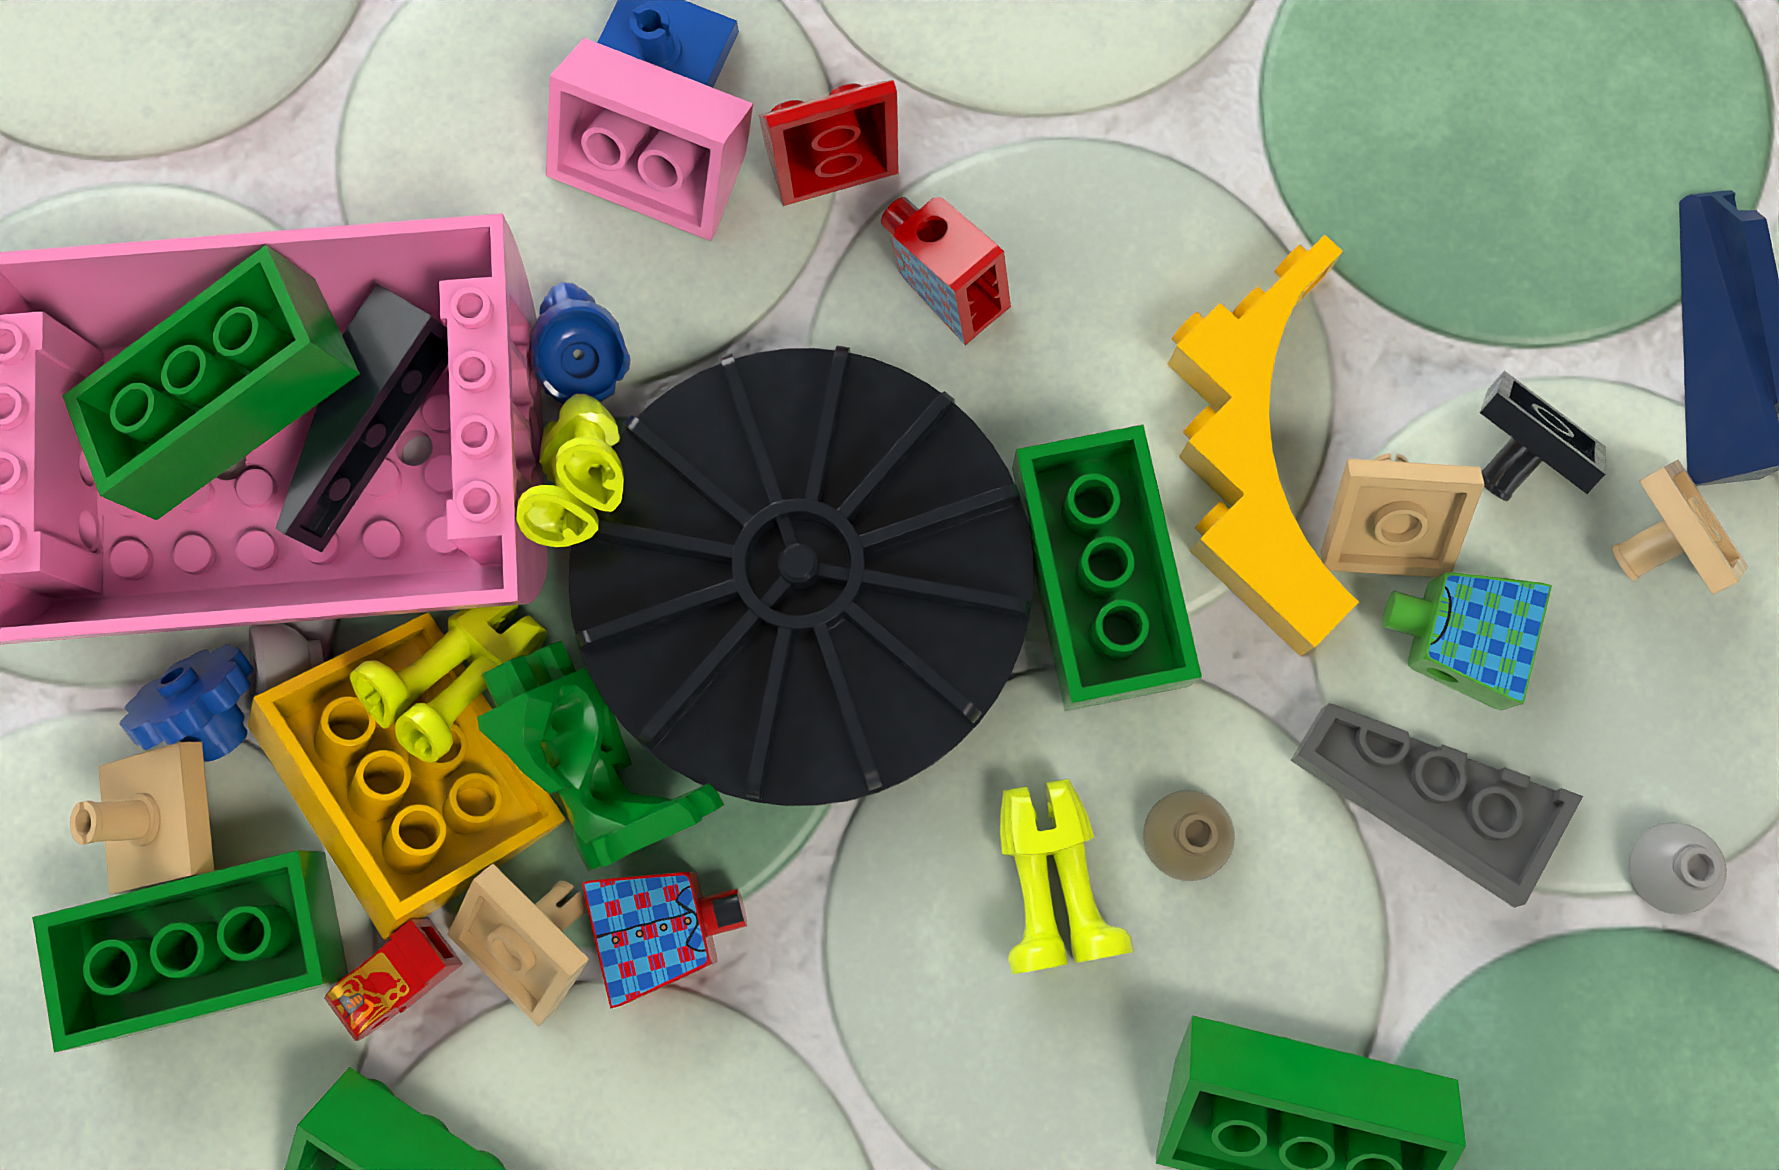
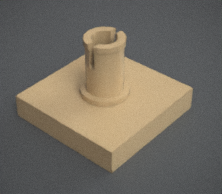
[1320,453,1485,577]
[1612,459,1749,595]
[70,742,214,895]
[447,864,589,1027]

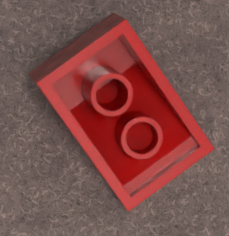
[759,80,899,206]

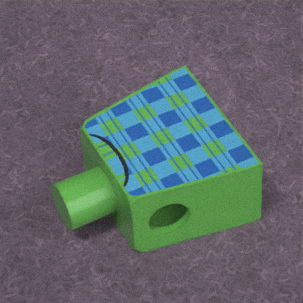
[1382,572,1552,711]

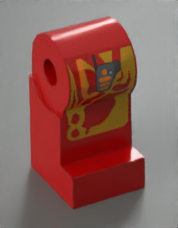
[324,918,463,1041]

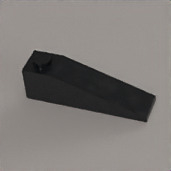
[276,284,448,553]

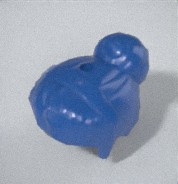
[530,282,631,405]

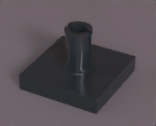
[1480,370,1606,501]

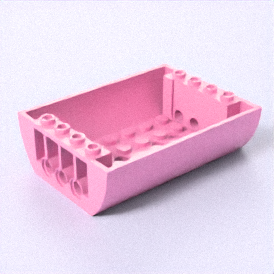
[0,213,549,645]

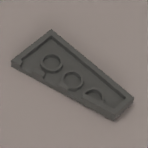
[1290,703,1583,908]

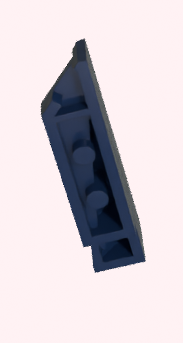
[1679,190,1779,486]

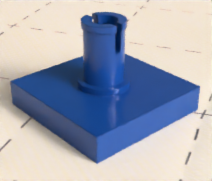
[597,0,739,88]

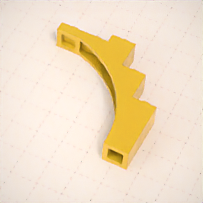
[1167,235,1359,656]

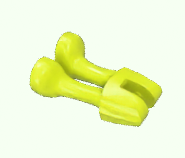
[516,394,624,547]
[350,605,548,763]
[1000,778,1134,975]

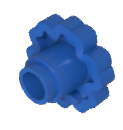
[119,644,254,762]

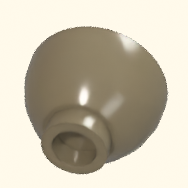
[1143,790,1235,881]

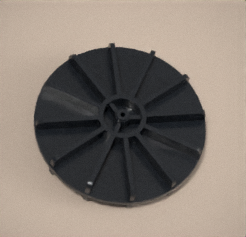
[569,345,1034,806]

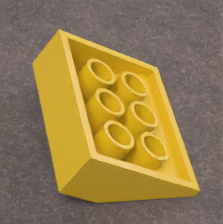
[247,612,566,941]

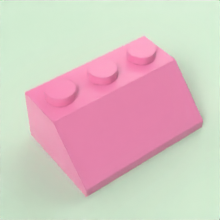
[546,38,753,241]

